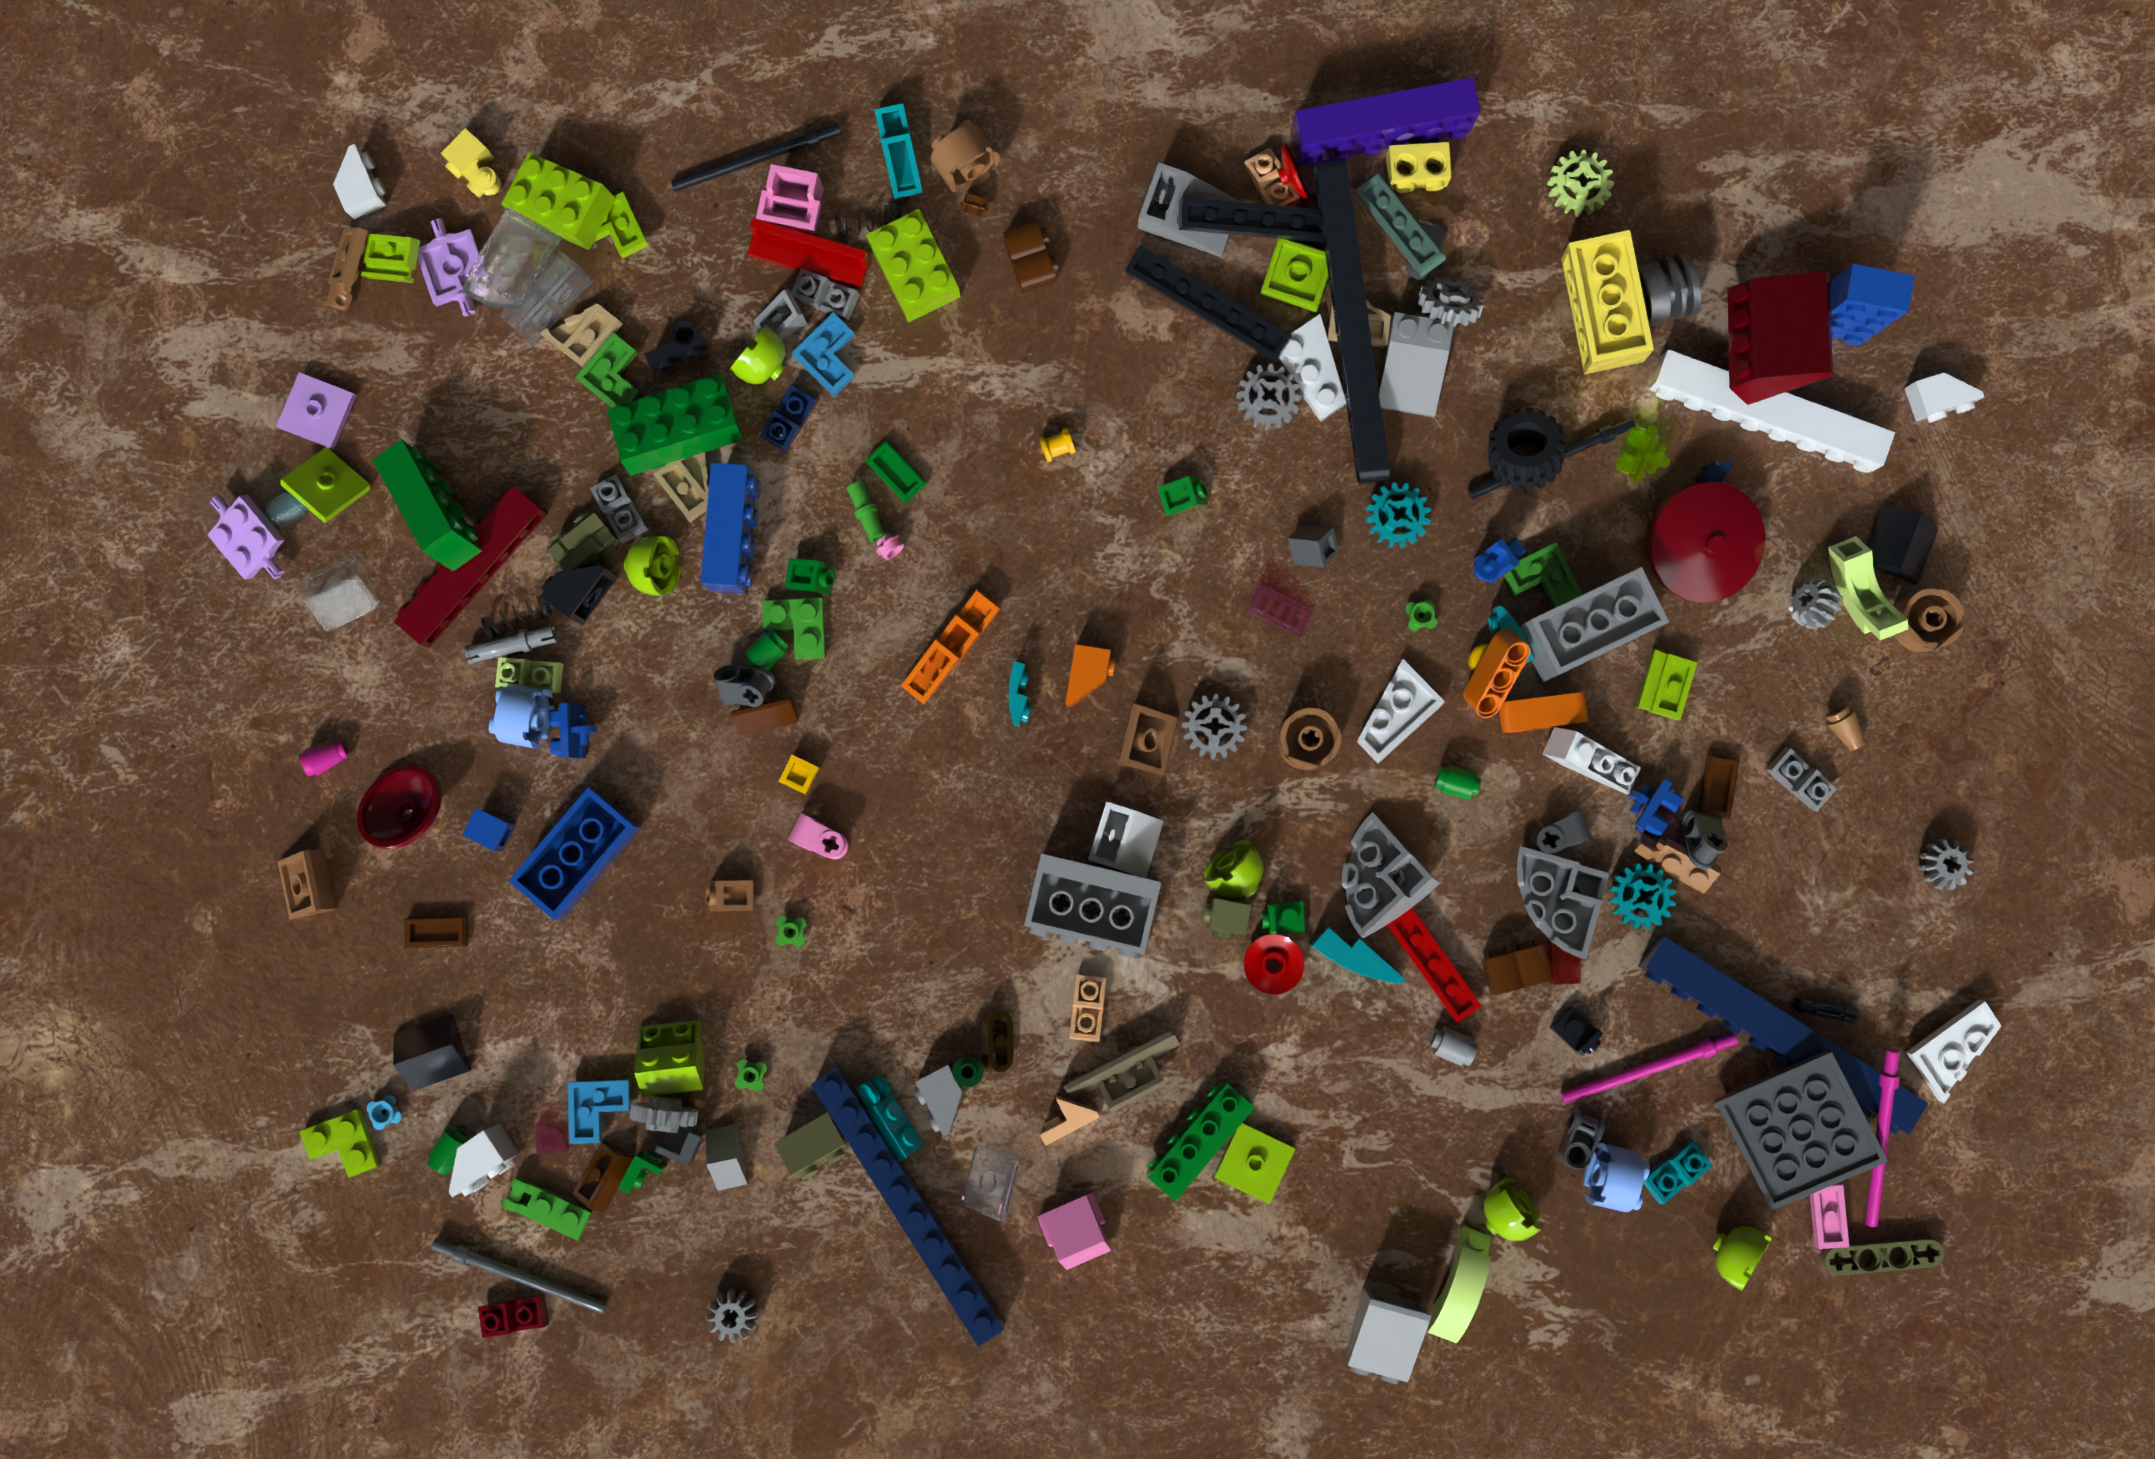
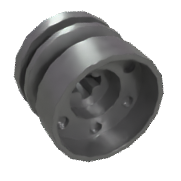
[1637,253,1701,327]

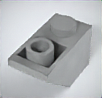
[914,1063,964,1137]

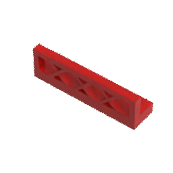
[747,218,870,289]

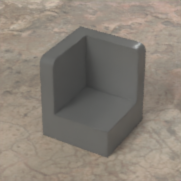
[1288,524,1339,568]
[655,1126,705,1166]

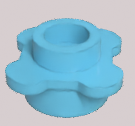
[367,1094,402,1130]

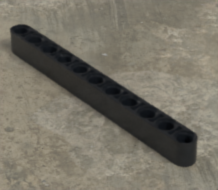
[1314,157,1390,484]

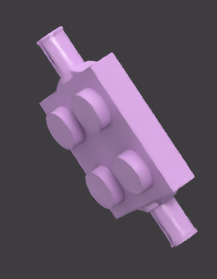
[417,218,492,316]
[208,494,285,580]

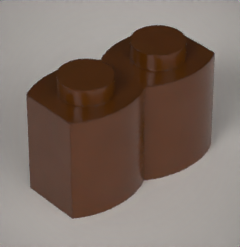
[1003,221,1059,293]
[1481,940,1553,995]

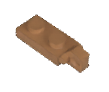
[326,227,368,311]
[1634,833,1721,894]

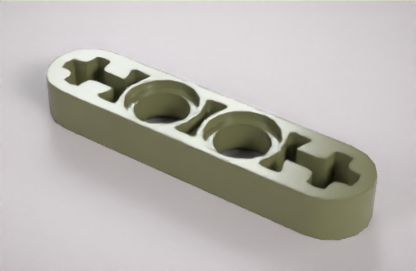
[1820,1237,1944,1276]

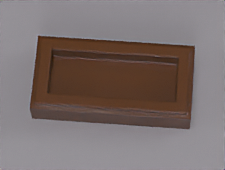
[1698,755,1739,820]
[405,916,468,948]

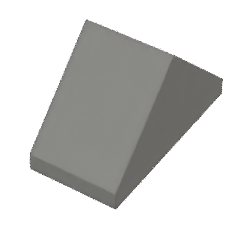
[754,289,808,339]
[706,1124,749,1191]

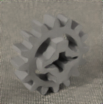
[1418,277,1484,326]
[1236,364,1302,430]
[1181,694,1247,760]
[629,1096,698,1133]

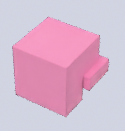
[756,164,824,234]
[1037,1193,1111,1270]

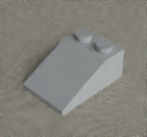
[1379,312,1454,417]

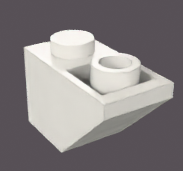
[333,144,387,220]
[1904,373,1984,423]

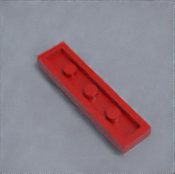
[1386,908,1482,1023]

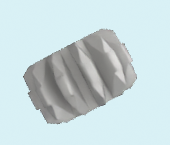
[1788,577,1843,630]
[1918,839,1975,890]
[706,1288,759,1343]

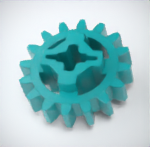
[1365,482,1431,548]
[1608,864,1676,929]

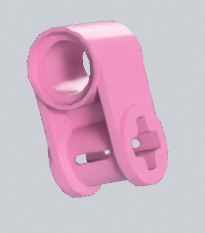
[787,813,849,859]

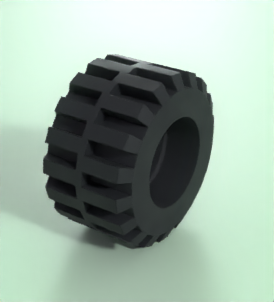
[1488,408,1566,492]

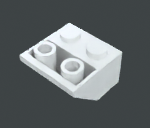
[1088,802,1164,878]
[449,1124,520,1197]

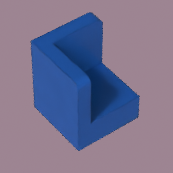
[462,809,516,852]

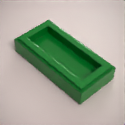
[865,440,927,505]

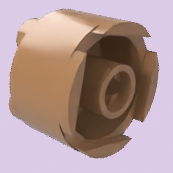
[931,120,1000,193]
[1894,588,1964,653]
[1277,708,1341,770]

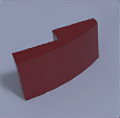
[478,1294,549,1338]

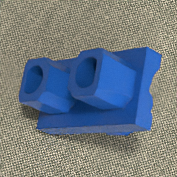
[1473,538,1525,584]
[549,703,597,759]
[1628,779,1684,837]

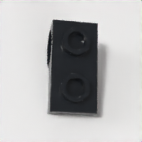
[644,320,709,372]

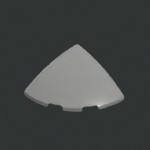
[1342,812,1440,938]
[1517,846,1609,960]

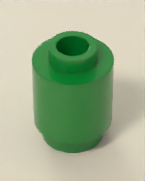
[744,630,789,671]
[1434,764,1481,801]
[426,1127,469,1175]

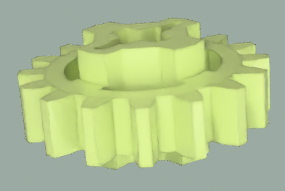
[1547,150,1614,217]

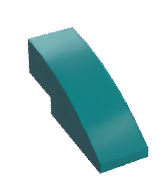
[874,103,923,199]
[1310,927,1406,984]

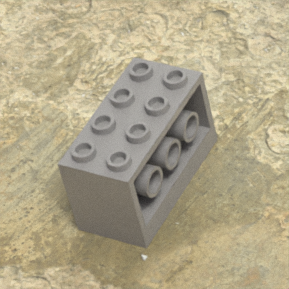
[1520,567,1669,682]
[1024,854,1161,959]

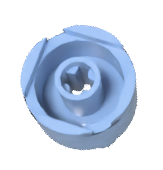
[489,683,554,749]
[1584,1143,1650,1212]

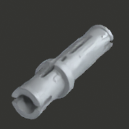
[464,624,558,664]

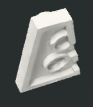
[1278,314,1346,422]
[1357,659,1445,764]
[1906,999,2001,1103]

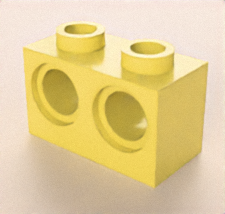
[1386,142,1451,193]

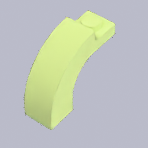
[1828,536,1908,640]
[1428,1226,1492,1343]

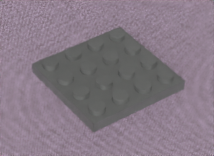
[1715,1049,1888,1211]

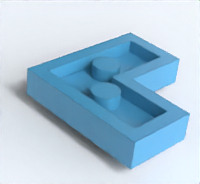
[791,312,855,397]
[568,1079,632,1144]

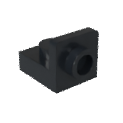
[1550,1006,1603,1056]

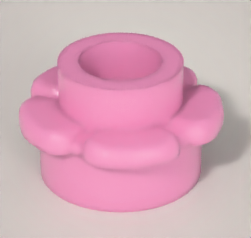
[876,533,904,560]

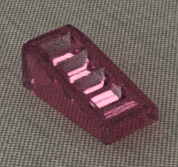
[1246,584,1313,638]

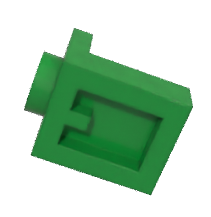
[1157,476,1208,516]
[785,558,835,595]
[1261,901,1305,934]
[618,1151,667,1194]

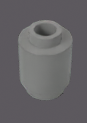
[1430,1026,1478,1066]

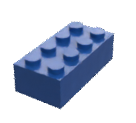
[1829,264,1915,346]
[700,463,761,594]
[508,787,642,920]

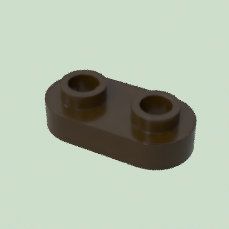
[981,1010,1014,1072]

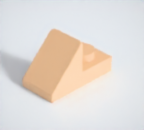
[1040,1096,1100,1146]

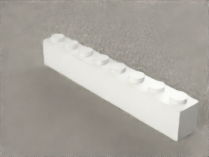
[1648,350,1895,472]

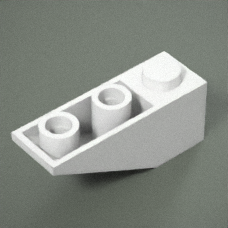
[1543,727,1641,795]

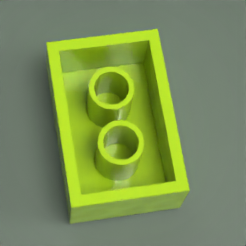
[501,152,616,250]
[866,209,961,323]

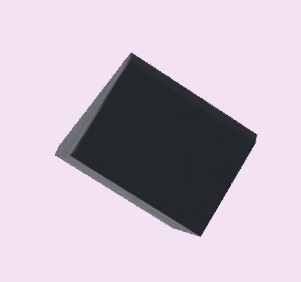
[1866,507,1938,585]
[393,1013,472,1091]

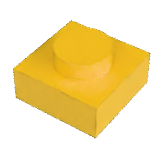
[778,755,820,795]

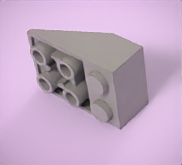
[1138,162,1241,257]

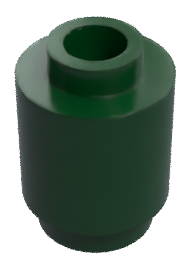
[952,1055,984,1087]

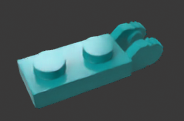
[858,1074,924,1162]

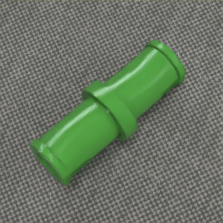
[846,481,886,543]

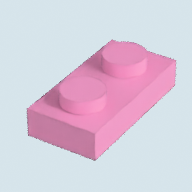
[1810,1183,1849,1249]

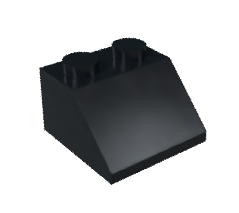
[539,565,618,625]

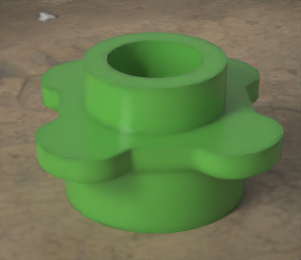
[1405,599,1438,631]
[775,916,807,947]
[734,1059,767,1092]

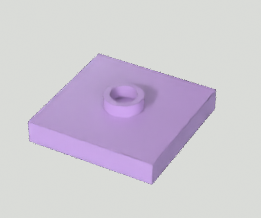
[276,372,357,450]

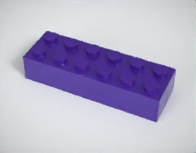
[1290,78,1480,167]

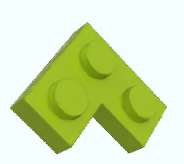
[593,192,649,258]
[300,1108,381,1178]

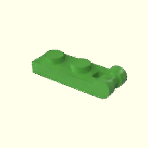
[501,1176,593,1241]

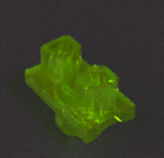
[1615,424,1671,485]

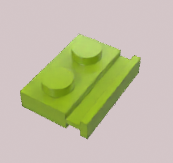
[361,233,420,283]
[1636,649,1698,721]

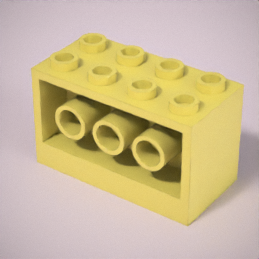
[1561,230,1654,375]

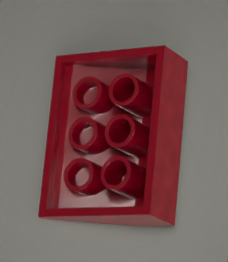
[1727,271,1834,405]

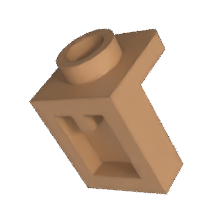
[705,880,753,912]

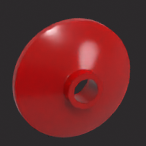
[1277,142,1309,199]
[1243,934,1304,995]

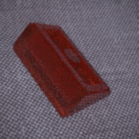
[1548,938,1581,985]

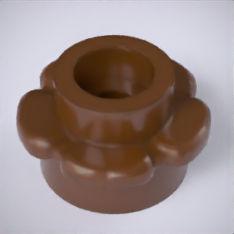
[960,193,989,216]

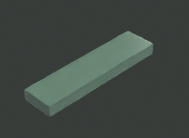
[1354,173,1446,277]

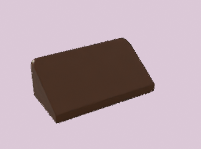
[731,698,798,735]
[572,1141,633,1212]

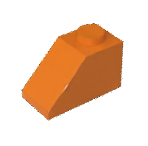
[1065,644,1116,707]

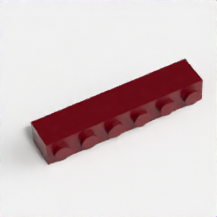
[393,486,547,648]

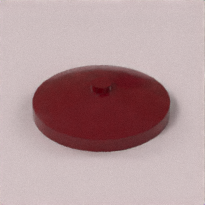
[1647,482,1765,603]

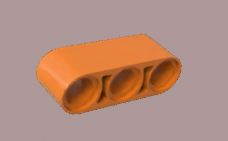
[1463,628,1530,718]
[1499,692,1589,733]

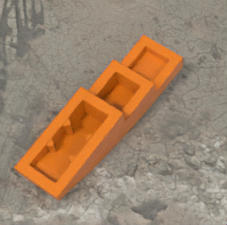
[901,589,1002,704]

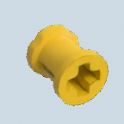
[1039,428,1076,463]

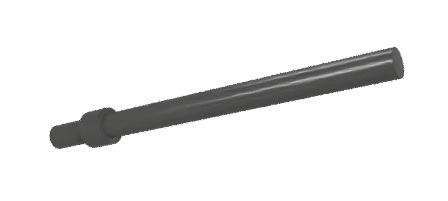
[431,1238,607,1314]

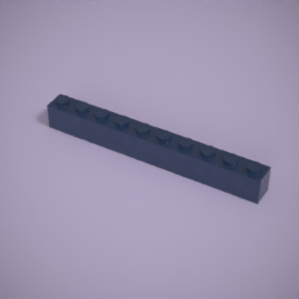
[1638,936,1928,1135]
[811,1065,1006,1347]

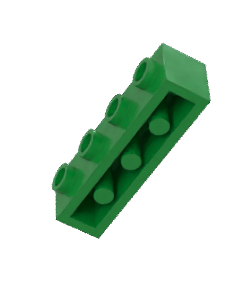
[1146,1081,1255,1202]

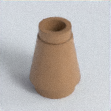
[1825,704,1866,751]

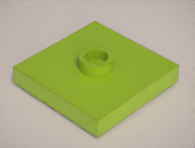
[1260,239,1328,312]
[281,447,370,523]
[1214,1122,1295,1205]

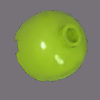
[729,324,786,384]
[624,536,681,596]
[1203,840,1264,899]
[1484,1177,1544,1242]
[1713,1226,1772,1291]

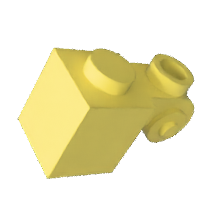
[441,128,502,198]

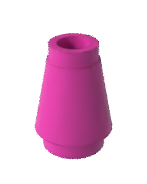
[299,741,348,777]

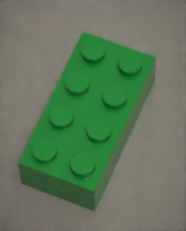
[607,373,744,476]
[372,439,482,571]

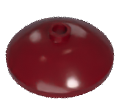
[357,766,442,850]

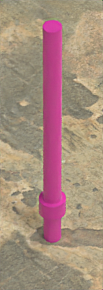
[1560,1033,1738,1104]
[1865,1048,1900,1227]

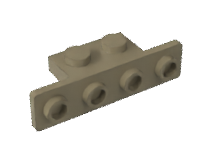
[1064,1030,1180,1113]

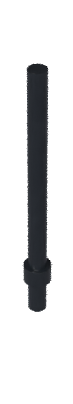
[671,123,842,192]
[1467,417,1636,500]

